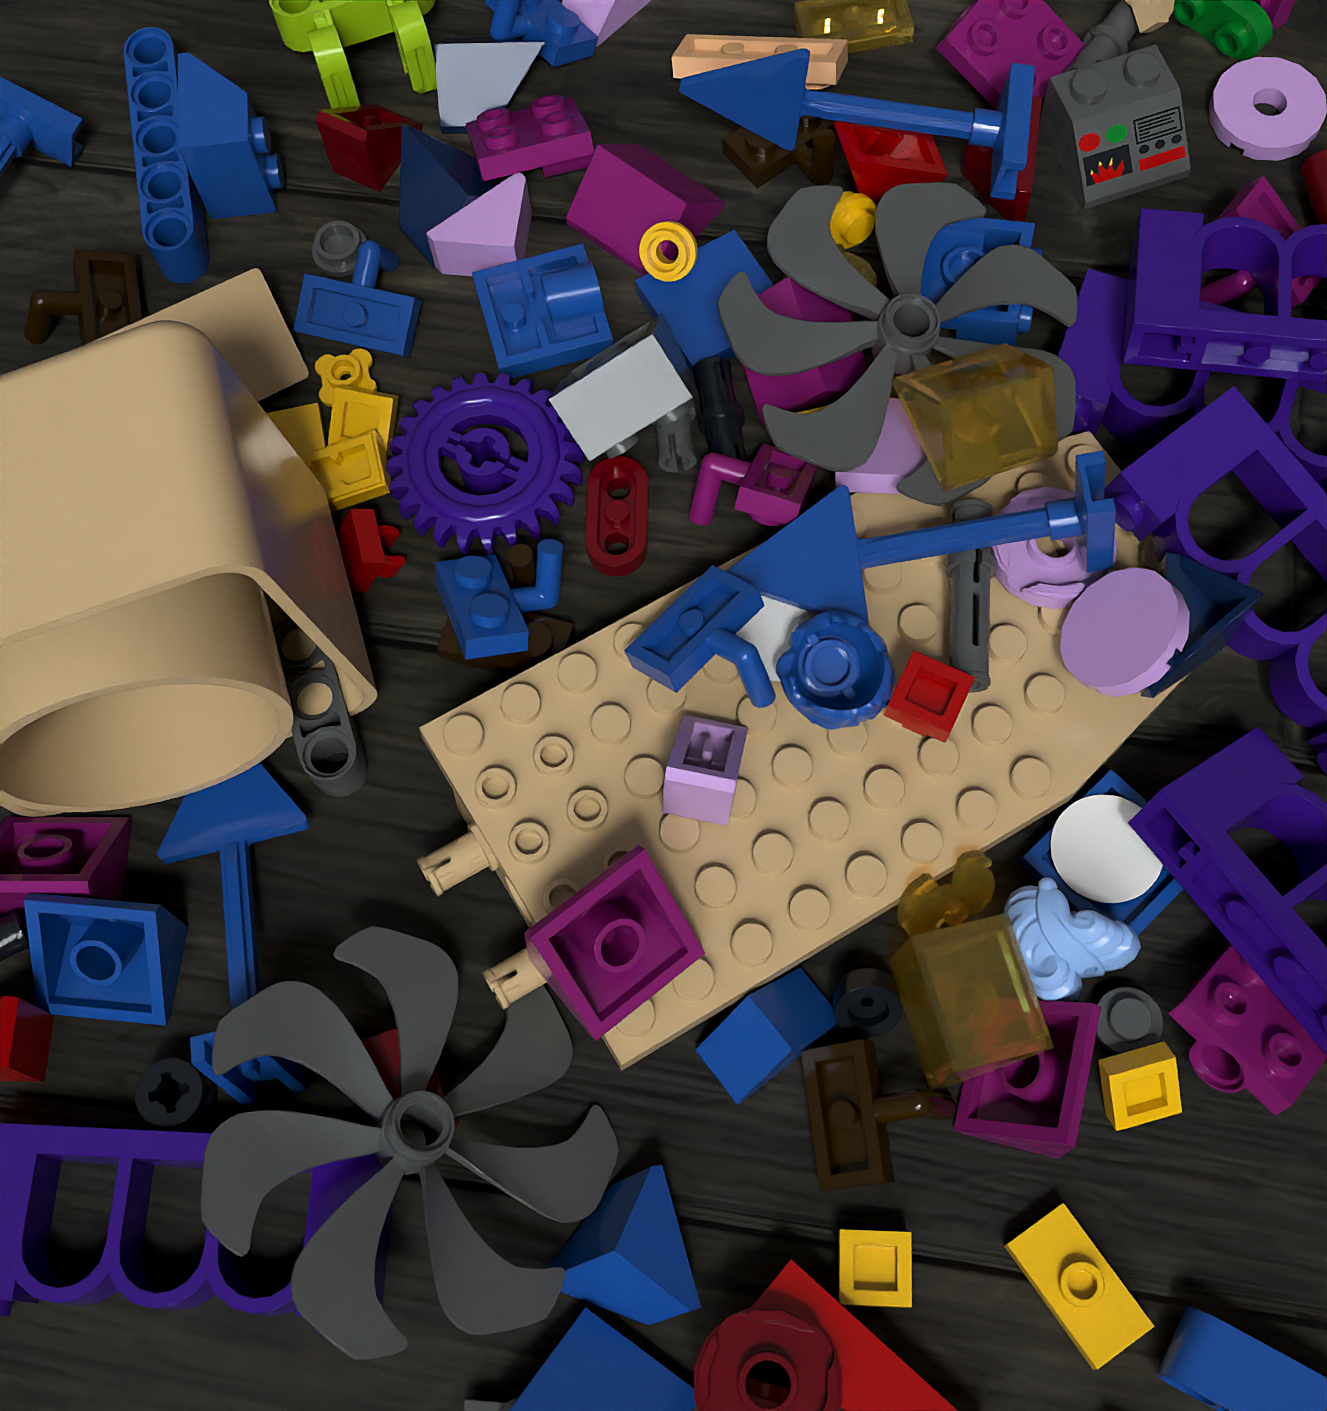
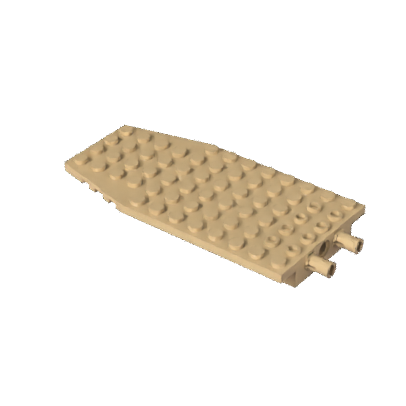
[417,431,1190,1070]

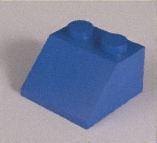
[178,53,285,219]

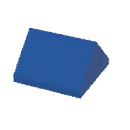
[24,893,188,1025]

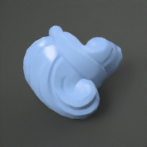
[1003,877,1141,1002]

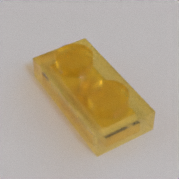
[794,0,914,53]

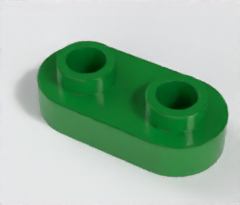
[1172,0,1273,61]

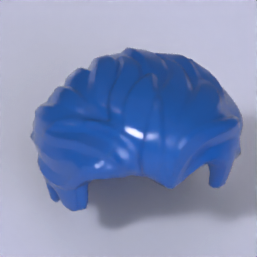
[776,611,895,730]

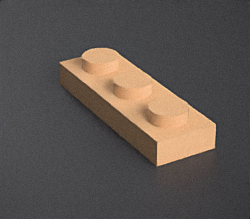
[672,34,848,90]

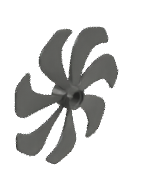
[717,182,1078,506]
[200,926,619,1360]

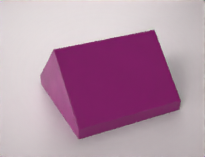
[566,143,725,276]
[741,277,868,427]
[0,817,131,915]
[524,845,705,1041]
[954,998,1101,1159]

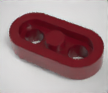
[585,456,649,576]

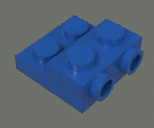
[920,218,1043,347]

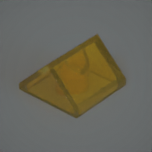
[893,343,1058,492]
[889,914,1054,1091]

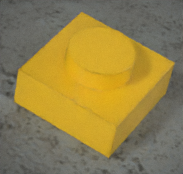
[327,385,399,457]
[1098,1041,1182,1131]
[838,1229,912,1308]

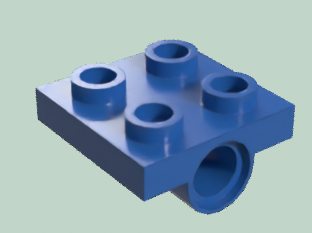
[472,243,613,379]

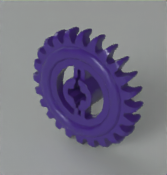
[385,372,585,555]

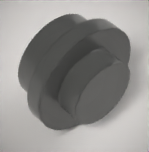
[312,220,367,277]
[1096,987,1163,1055]

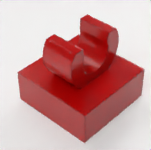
[336,509,406,593]
[884,650,975,743]

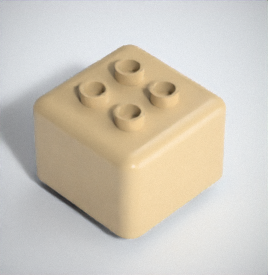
[0,320,377,817]

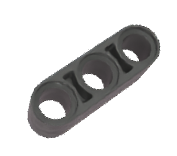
[273,617,368,797]

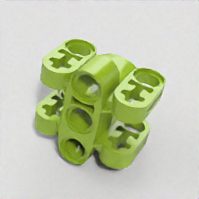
[269,0,437,108]

